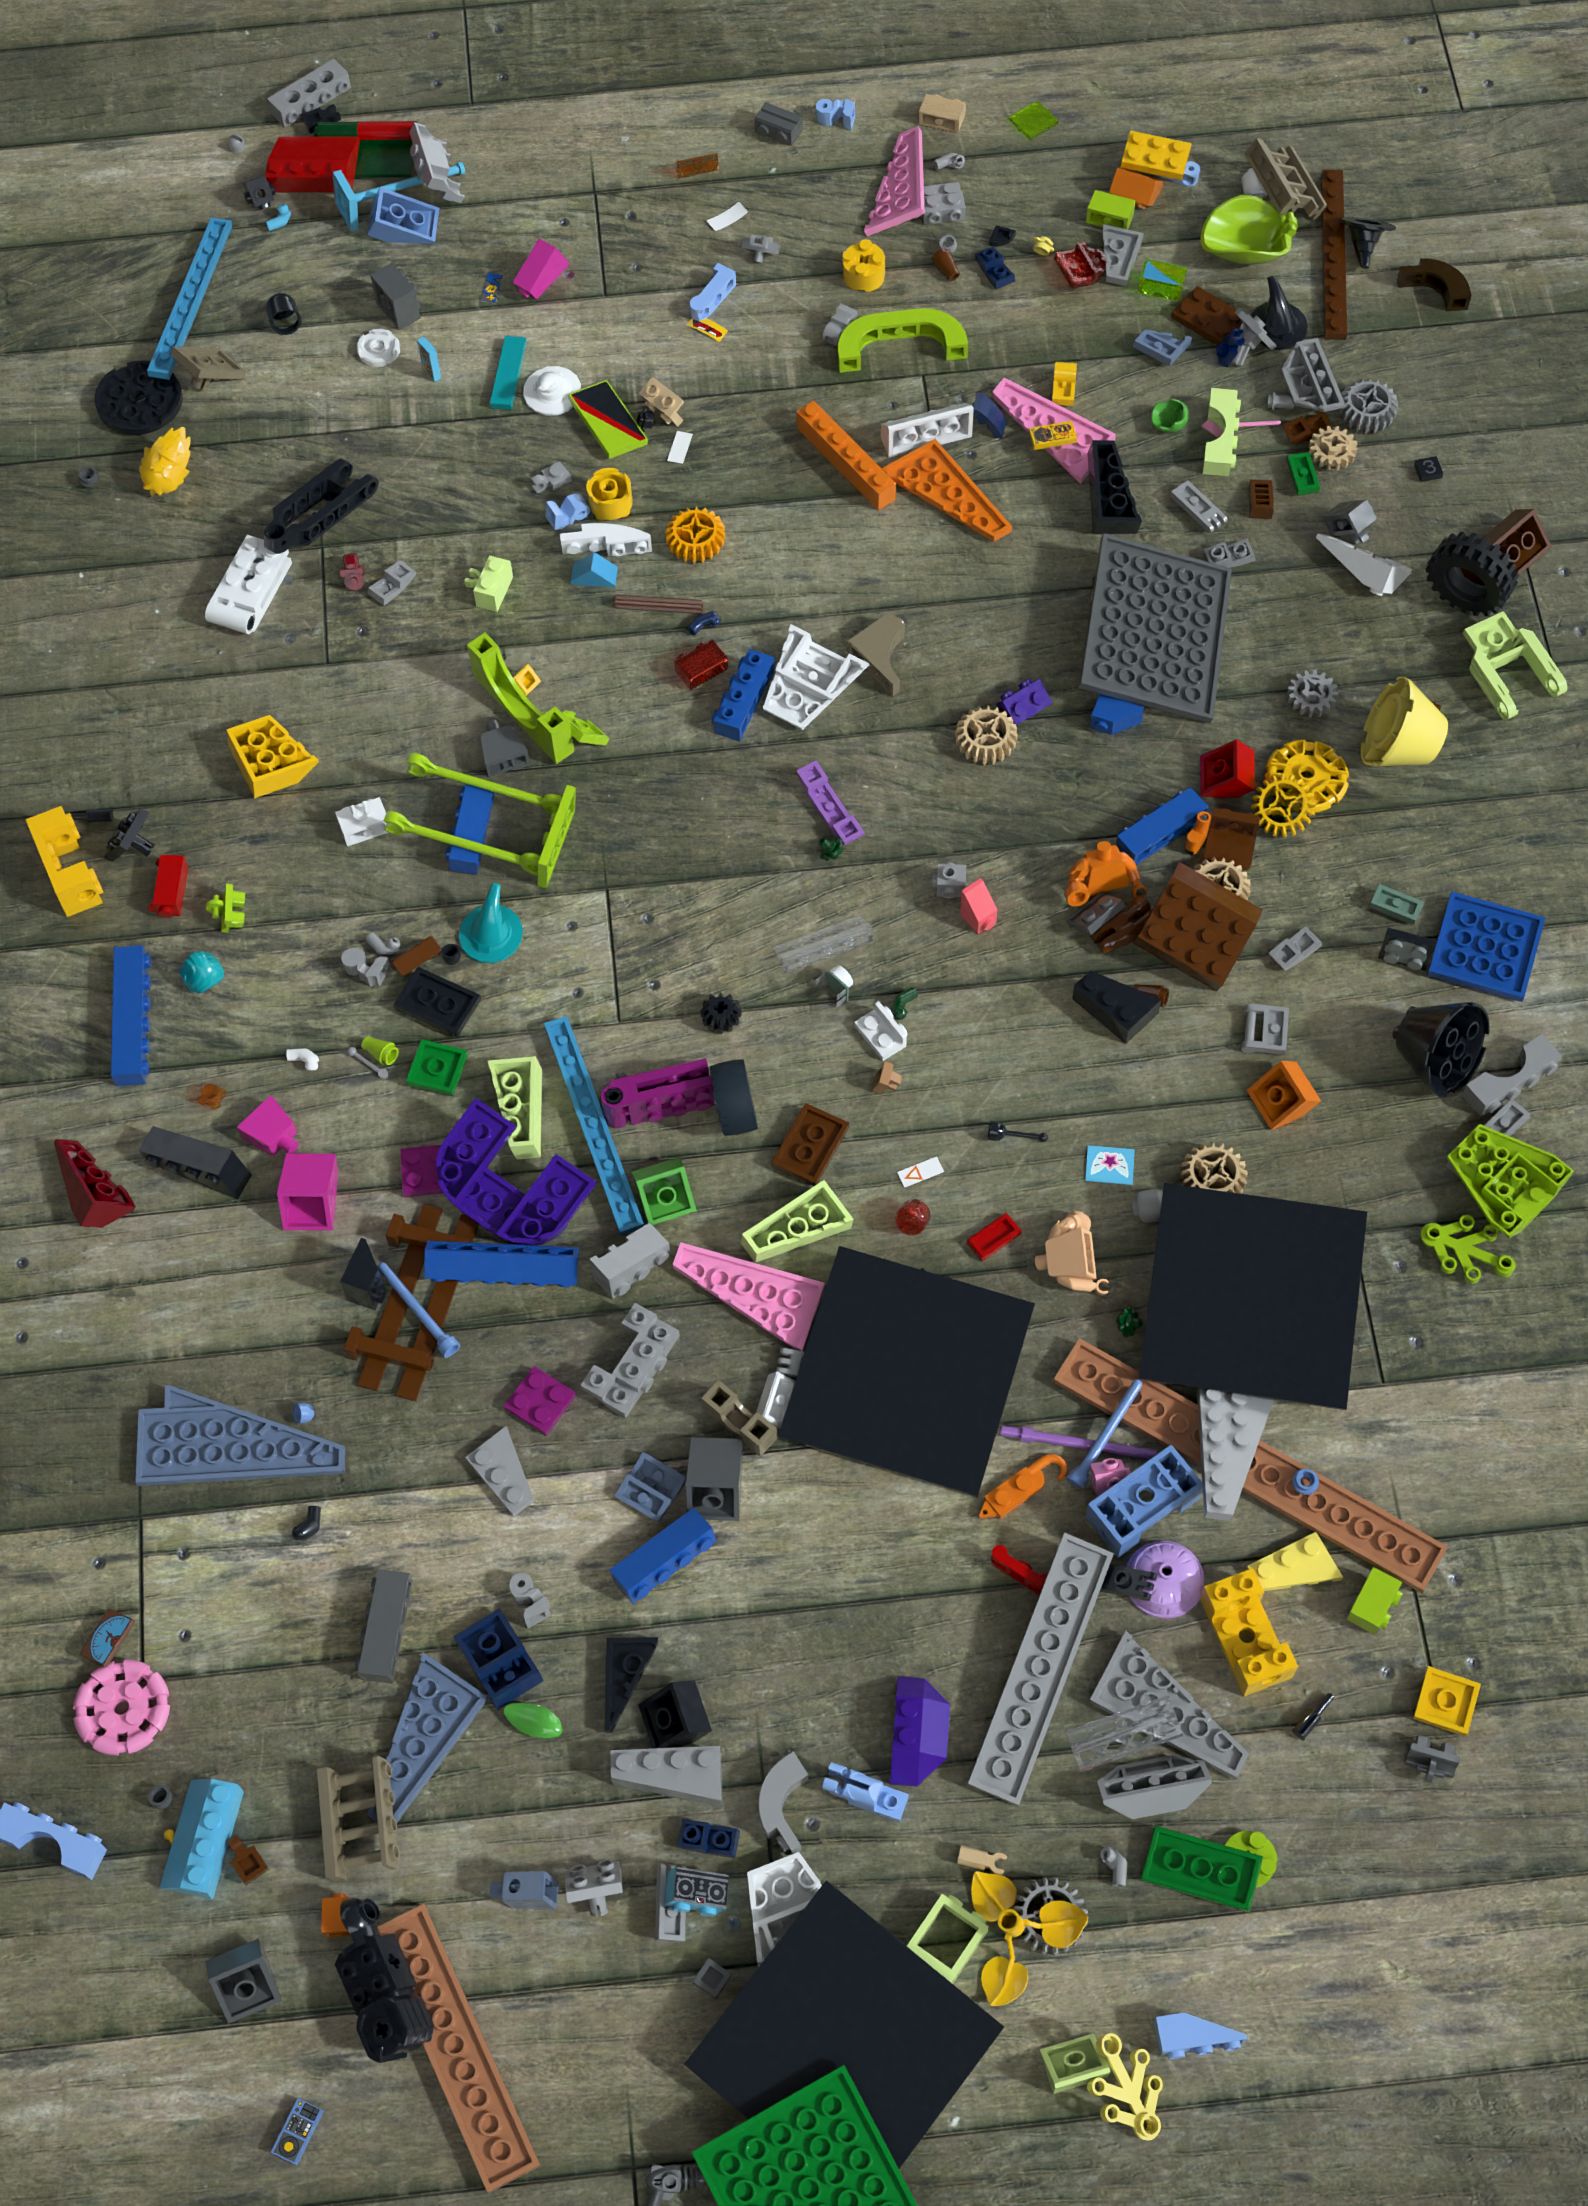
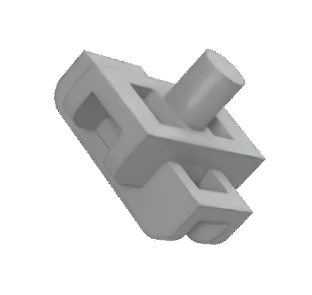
[741,234,780,263]

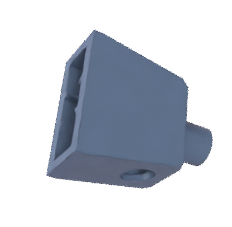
[490,1871,559,1910]

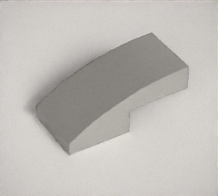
[368,560,416,606]
[1268,926,1322,971]

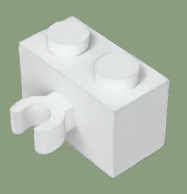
[335,797,388,847]

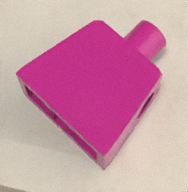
[237,1095,299,1156]

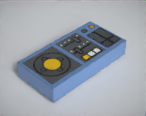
[270,2098,324,2166]

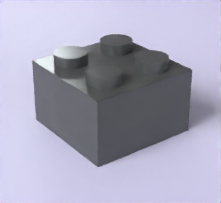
[370,263,421,330]

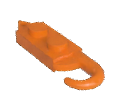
[979,1454,1067,1519]

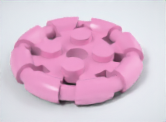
[73,1659,170,1756]

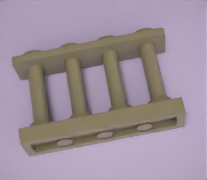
[317,1756,400,1883]

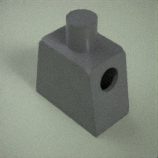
[480,720,530,777]

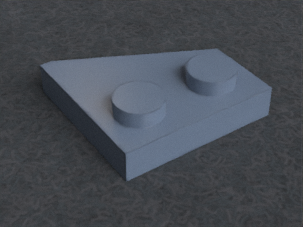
[1133,329,1192,366]

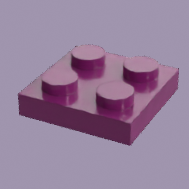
[400,1145,443,1197]
[504,1366,576,1436]

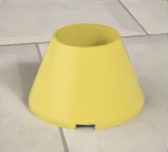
[1360,677,1448,767]

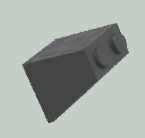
[686,1437,743,1521]

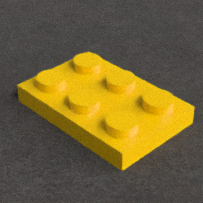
[1121,130,1192,180]

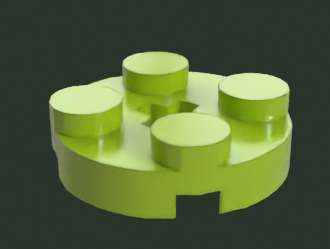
[1225,1831,1277,1888]

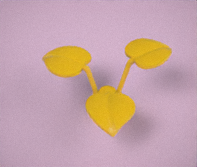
[971,1871,1088,2006]

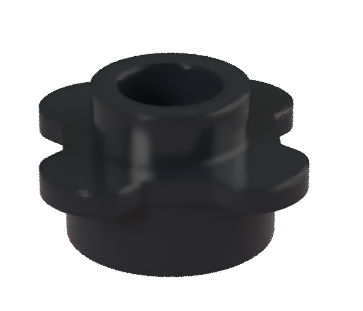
[637,406,654,432]

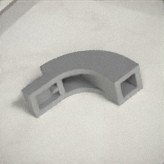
[759,1751,809,1855]

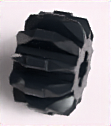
[700,991,742,1035]

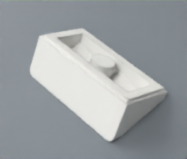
[756,1372,796,1429]

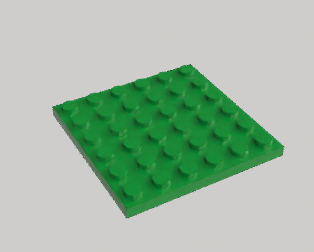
[692,2065,918,2206]

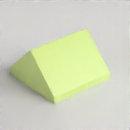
[1040,2033,1110,2094]

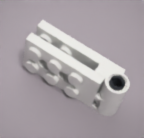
[205,535,292,634]

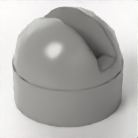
[228,134,245,153]
[939,235,957,253]

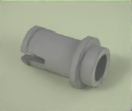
[1267,392,1294,410]

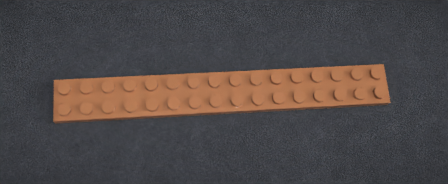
[1053,1338,1448,1593]

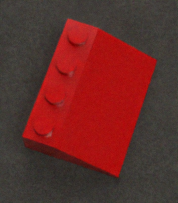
[265,137,360,193]

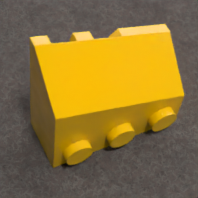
[226,715,319,798]

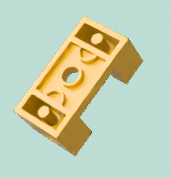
[26,806,104,917]
[1200,1568,1298,1697]

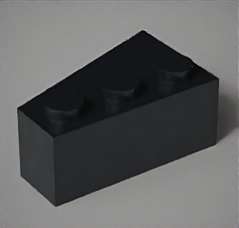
[1072,970,1161,1044]

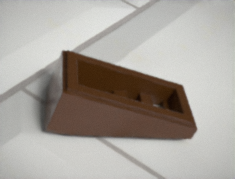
[1249,479,1274,519]

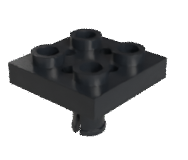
[104,808,155,862]

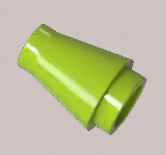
[361,1036,399,1065]

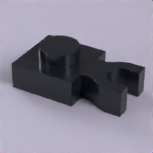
[301,104,341,134]

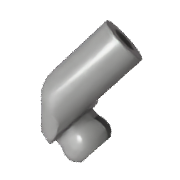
[366,933,401,955]
[1100,1847,1127,1887]

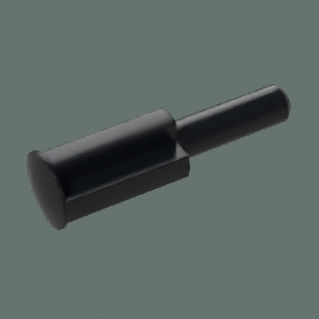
[70,808,114,823]
[1292,1693,1334,1741]

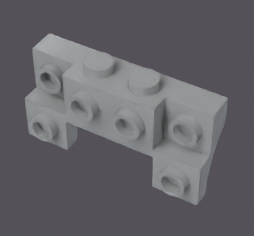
[409,122,464,203]
[580,1303,680,1419]

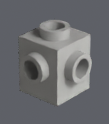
[932,863,966,899]

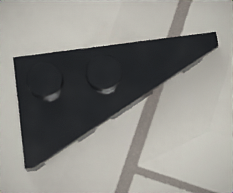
[605,1637,659,1733]

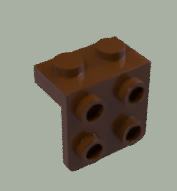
[1204,808,1261,870]

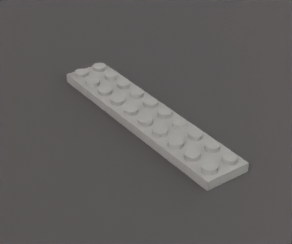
[967,1533,1114,1806]

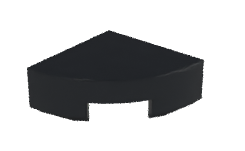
[989,225,1016,247]

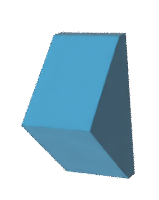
[570,552,618,588]

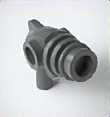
[645,2164,704,2206]

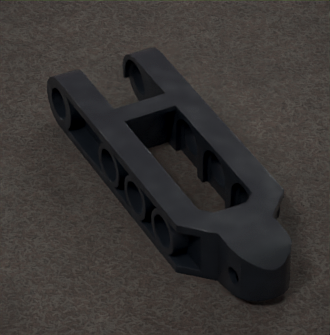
[264,458,379,554]

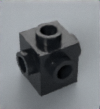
[243,175,276,210]

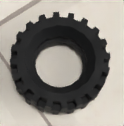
[1426,532,1519,616]

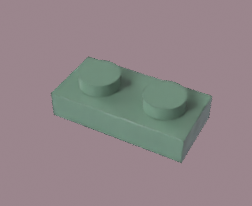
[1369,884,1424,925]

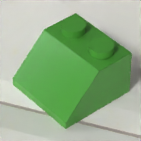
[631,1157,697,1225]

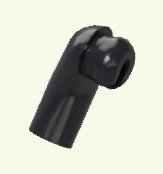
[292,1506,321,1541]

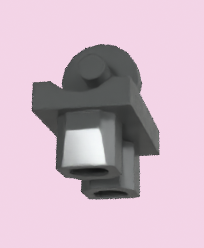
[1405,1735,1460,1783]

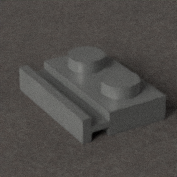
[1067,892,1125,935]

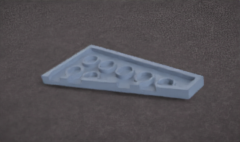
[367,1652,488,1823]

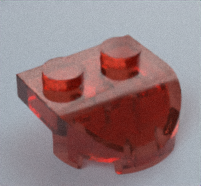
[1054,242,1107,289]

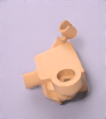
[1035,1211,1109,1296]

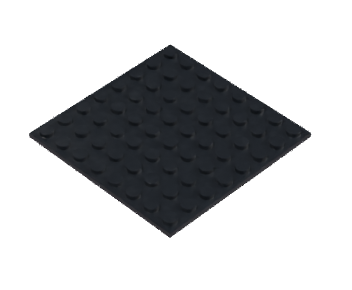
[1139,1183,1368,1410]
[778,1246,1035,1498]
[684,1880,1004,2169]

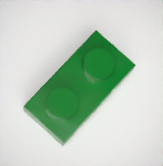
[1287,452,1320,496]

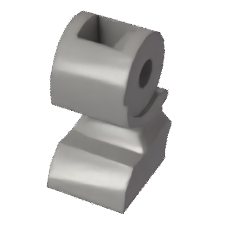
[822,303,858,347]
[341,948,391,987]
[509,1573,551,1629]

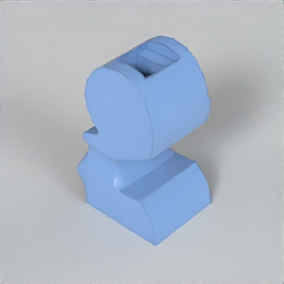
[816,99,855,131]
[545,494,591,530]

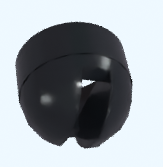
[441,944,461,965]

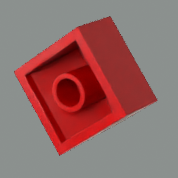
[1200,739,1255,798]

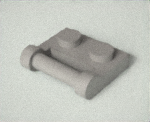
[1241,1004,1289,1055]

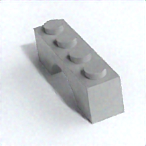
[1462,1034,1561,1117]

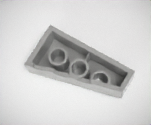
[610,1746,723,1808]

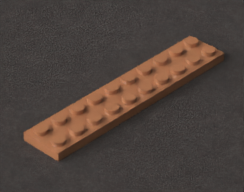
[378,1904,541,2193]

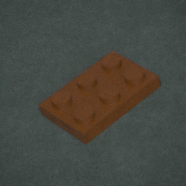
[1171,286,1243,349]
[771,1103,849,1186]

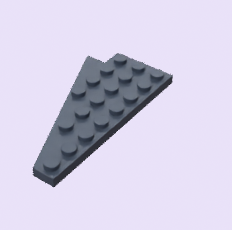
[135,1385,345,1486]

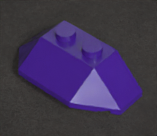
[890,1676,950,1787]

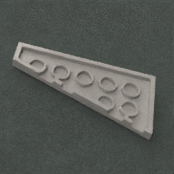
[1089,1631,1249,1780]

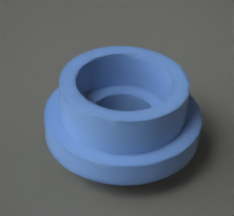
[1292,1469,1319,1495]

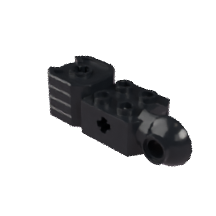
[335,1898,434,2063]

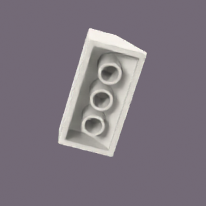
[881,403,974,458]

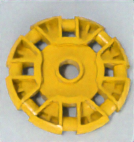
[1264,739,1349,813]

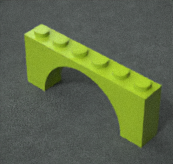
[467,632,575,764]

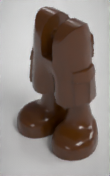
[1090,895,1152,954]

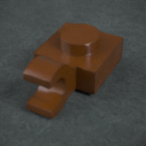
[227,1834,270,1886]

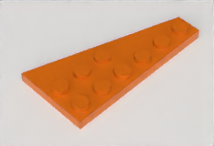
[882,439,1012,542]

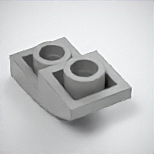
[1204,538,1256,568]

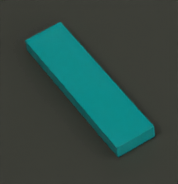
[490,336,527,410]

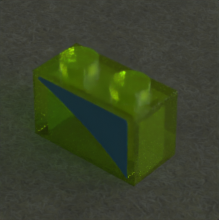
[1138,259,1188,301]

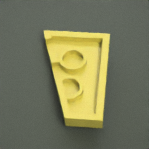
[1246,1532,1343,1591]

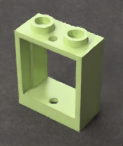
[907,1894,989,1984]

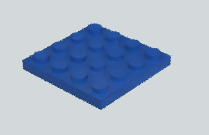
[1427,891,1546,1002]

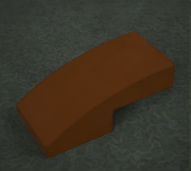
[1282,412,1333,444]

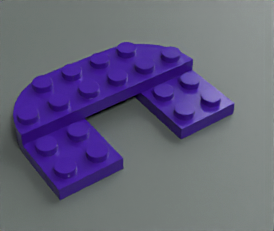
[436,1098,597,1246]

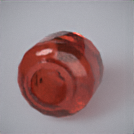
[895,1199,931,1236]

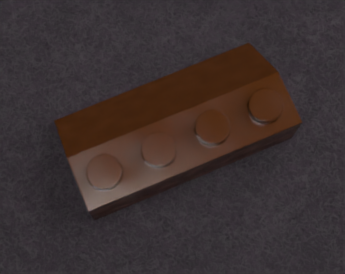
[1460,509,1552,586]

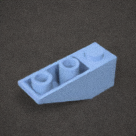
[1154,2013,1247,2060]

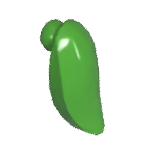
[504,1703,563,1739]

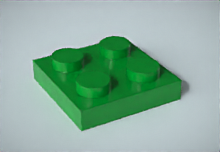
[406,1039,469,1097]

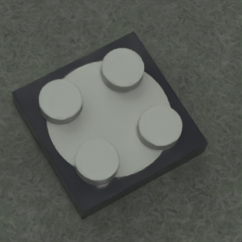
[1378,928,1435,971]

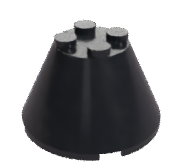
[1392,1002,1490,1097]

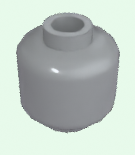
[1132,1189,1163,1223]

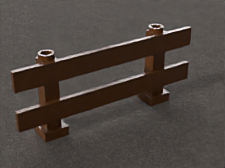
[344,1204,479,1402]

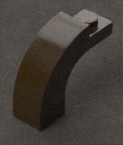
[1397,258,1472,311]

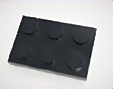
[394,967,481,1038]

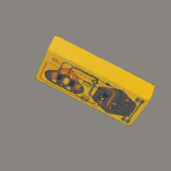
[1029,421,1077,450]

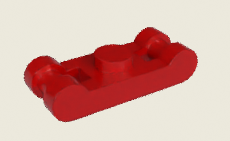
[991,1545,1047,1595]

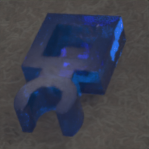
[1216,328,1245,367]

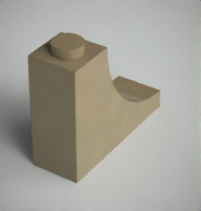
[848,611,905,697]

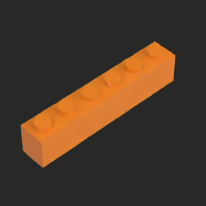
[796,400,896,511]

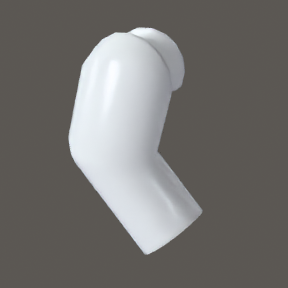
[287,1049,319,1070]

